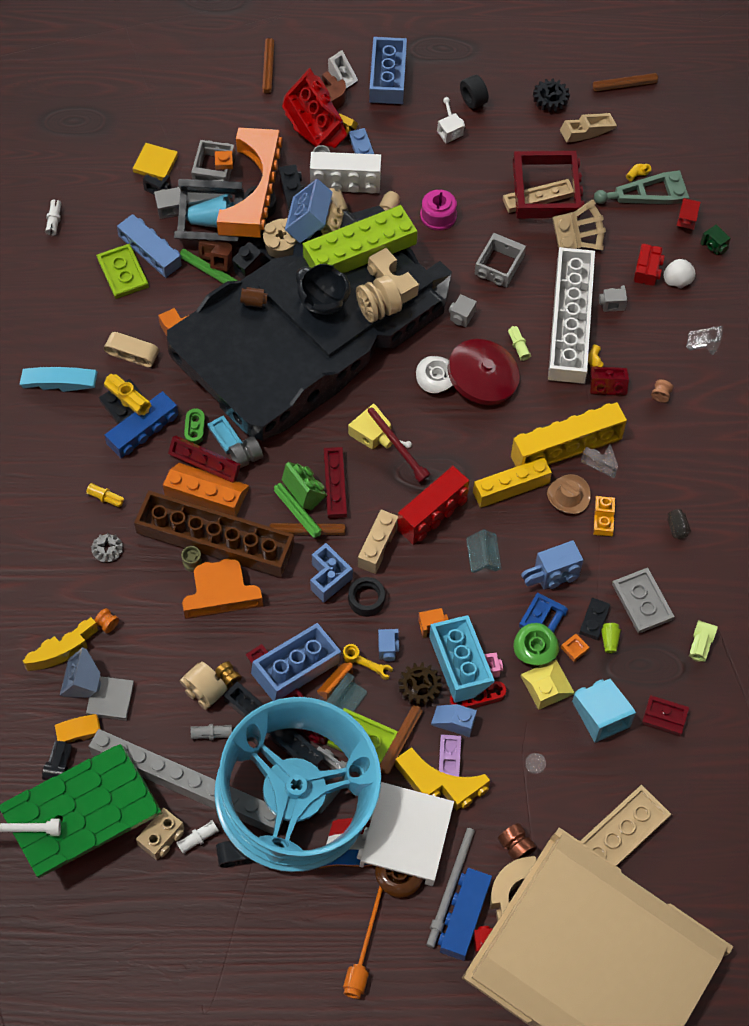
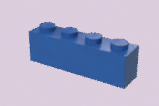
[104,391,178,458]
[437,868,492,961]

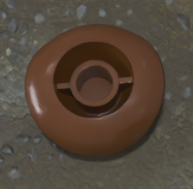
[375,866,423,898]

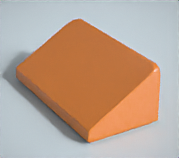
[317,662,353,701]

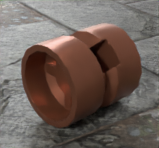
[498,823,537,861]

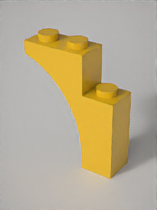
[395,747,490,811]

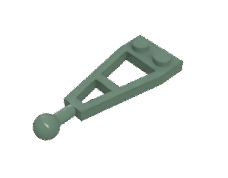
[594,170,689,204]

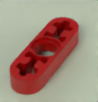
[449,681,506,709]

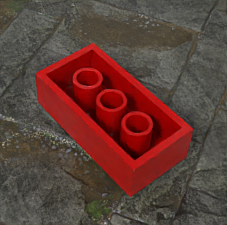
[397,466,469,545]

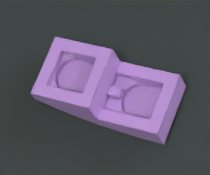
[439,735,461,777]

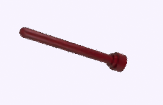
[368,407,431,483]

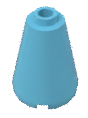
[186,194,234,228]

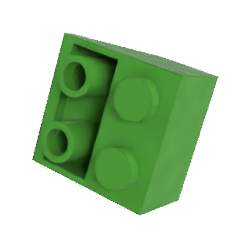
[282,462,327,510]

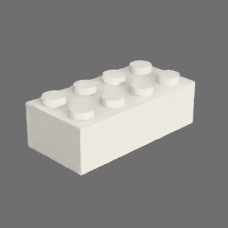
[310,152,381,193]

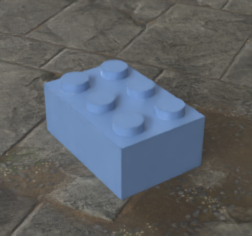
[285,178,333,243]

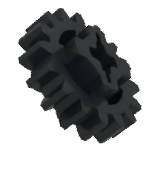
[533,78,570,112]

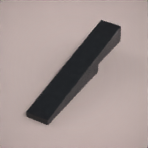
[223,681,325,767]

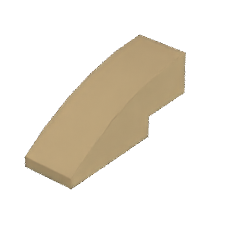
[560,113,617,143]

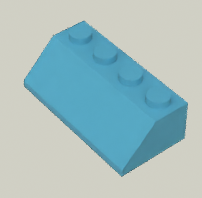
[429,615,495,703]

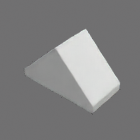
[328,50,358,88]

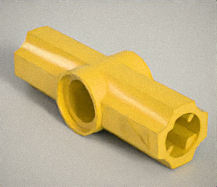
[104,374,151,416]

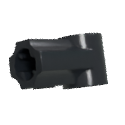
[42,741,72,780]

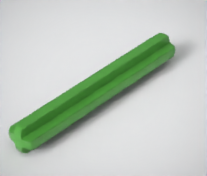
[180,249,238,284]
[274,483,321,538]

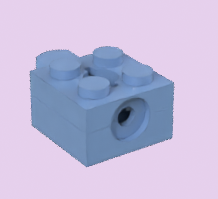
[521,540,583,589]

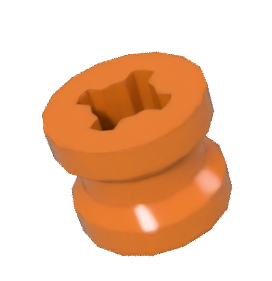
[94,608,119,633]

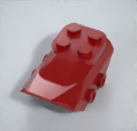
[282,68,347,148]

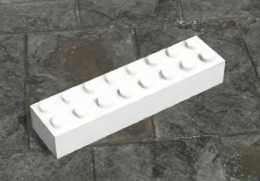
[548,247,595,384]

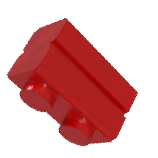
[633,244,665,286]

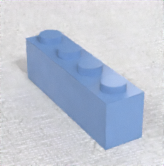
[117,214,182,278]

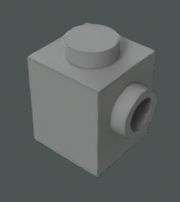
[449,294,477,327]

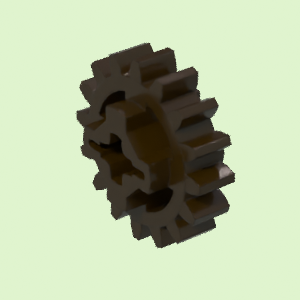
[398,662,442,706]

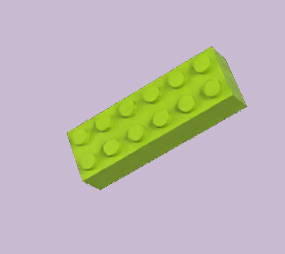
[303,205,417,273]

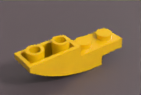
[22,617,98,671]

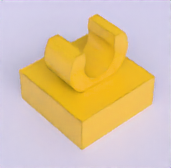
[339,113,358,135]

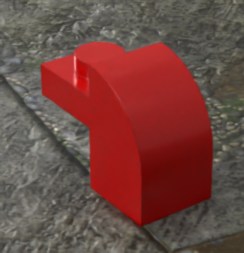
[677,198,701,230]

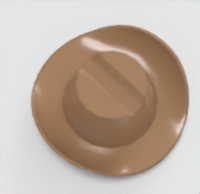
[547,474,591,514]

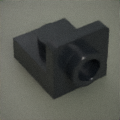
[143,174,171,195]

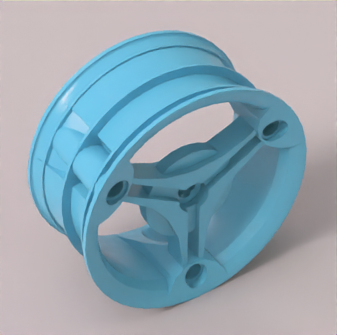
[214,697,381,872]

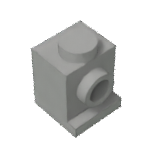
[599,285,627,312]

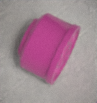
[420,190,457,230]

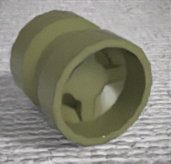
[181,546,202,572]

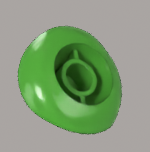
[513,623,559,665]

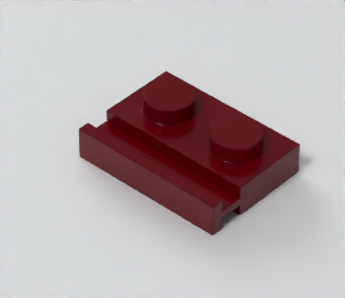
[642,695,689,736]

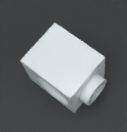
[437,113,465,144]

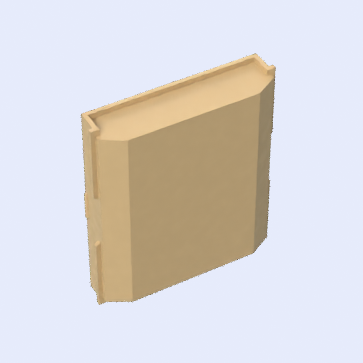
[462,827,733,1026]

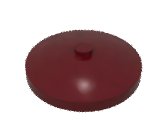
[447,339,520,405]

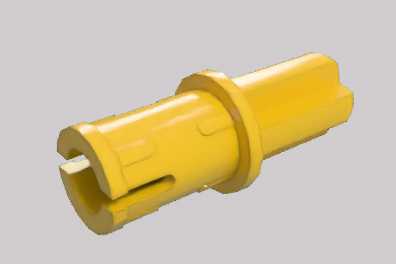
[86,483,124,507]

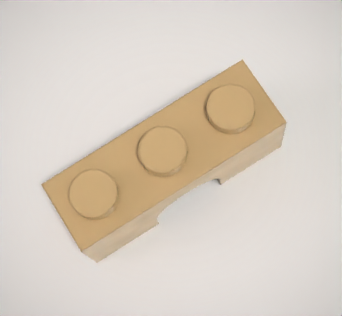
[367,248,419,304]
[358,510,398,574]

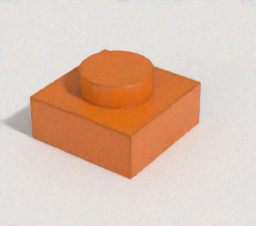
[215,151,233,170]
[561,634,590,662]

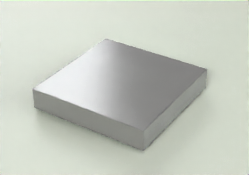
[86,676,134,721]

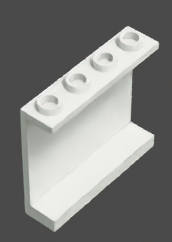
[357,782,454,886]

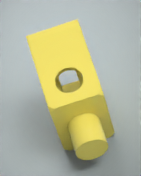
[348,403,392,449]

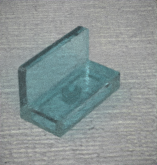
[467,529,501,573]
[326,673,367,712]

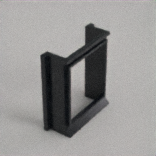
[174,179,244,243]

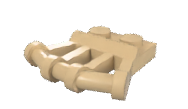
[552,200,606,250]

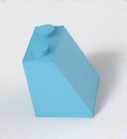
[572,679,636,743]

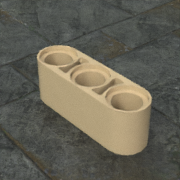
[103,332,160,367]

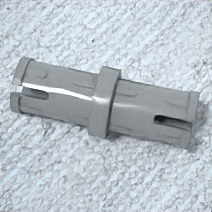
[191,724,232,740]

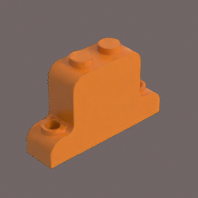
[182,559,263,619]

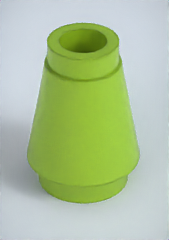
[601,623,621,653]

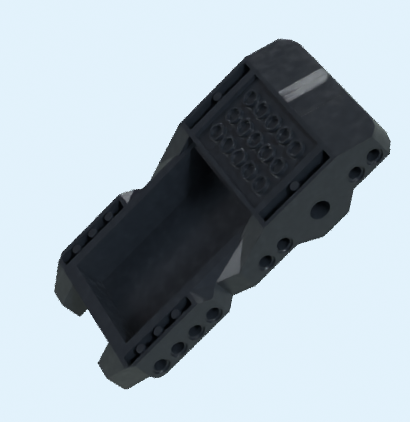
[167,206,452,441]

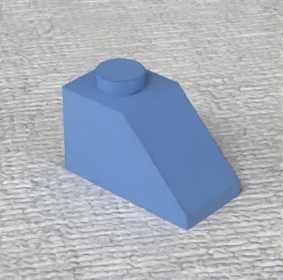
[431,704,477,737]

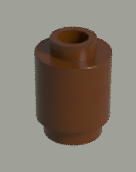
[240,287,267,308]

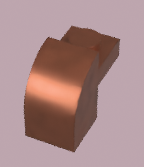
[322,71,346,110]
[199,240,232,271]

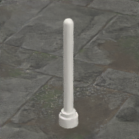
[0,819,61,836]

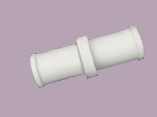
[45,200,62,236]
[176,820,219,854]

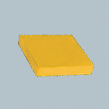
[133,143,178,180]

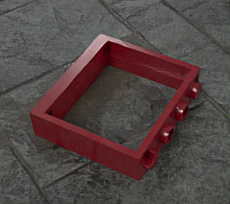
[513,151,584,219]

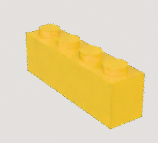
[473,457,552,508]

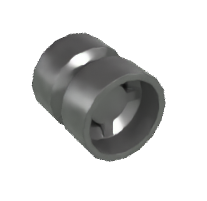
[228,437,263,468]

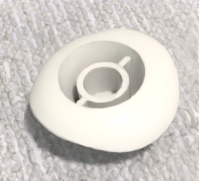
[416,356,453,393]

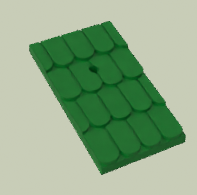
[0,744,163,878]

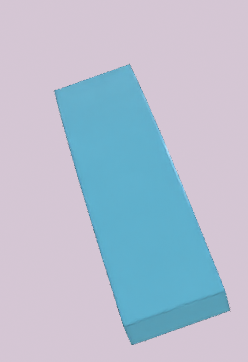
[19,367,98,392]

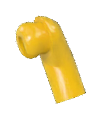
[626,164,651,181]
[588,344,603,367]

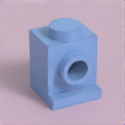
[378,629,399,661]

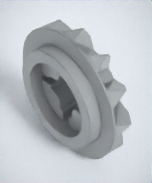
[91,533,123,562]

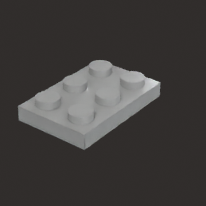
[612,568,675,634]

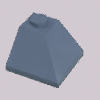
[60,647,101,697]

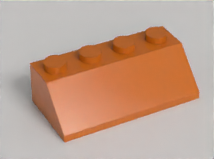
[163,463,249,517]

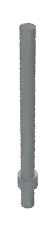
[426,828,475,948]

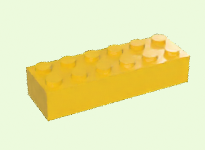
[511,402,627,467]

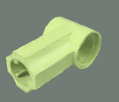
[689,620,718,662]

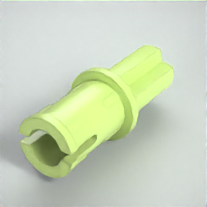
[508,326,531,361]

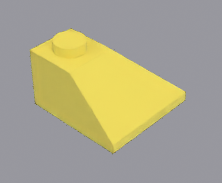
[520,659,574,710]

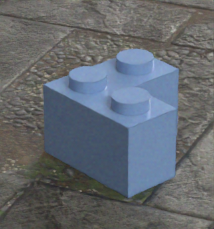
[310,543,353,602]

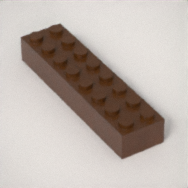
[134,490,295,578]

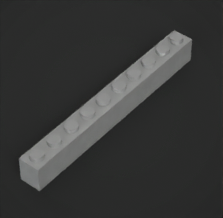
[89,729,284,834]

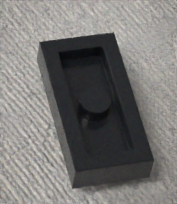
[579,598,610,641]

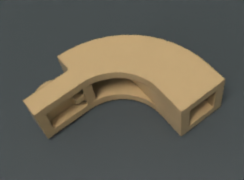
[490,856,536,921]

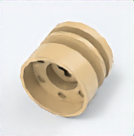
[356,275,402,323]

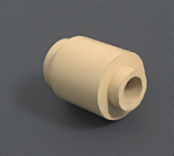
[379,191,400,211]

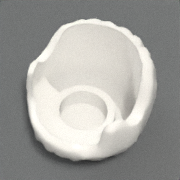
[664,259,696,288]

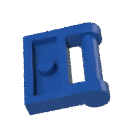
[519,592,568,633]

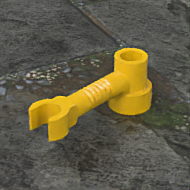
[343,644,393,680]

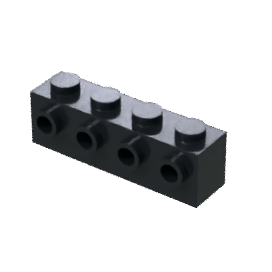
[279,164,305,215]

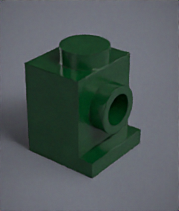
[700,225,731,255]

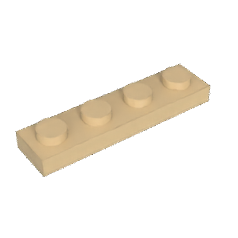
[503,179,574,213]

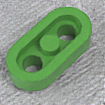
[184,409,205,444]

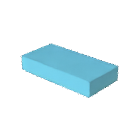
[207,415,242,454]

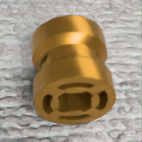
[215,661,242,690]

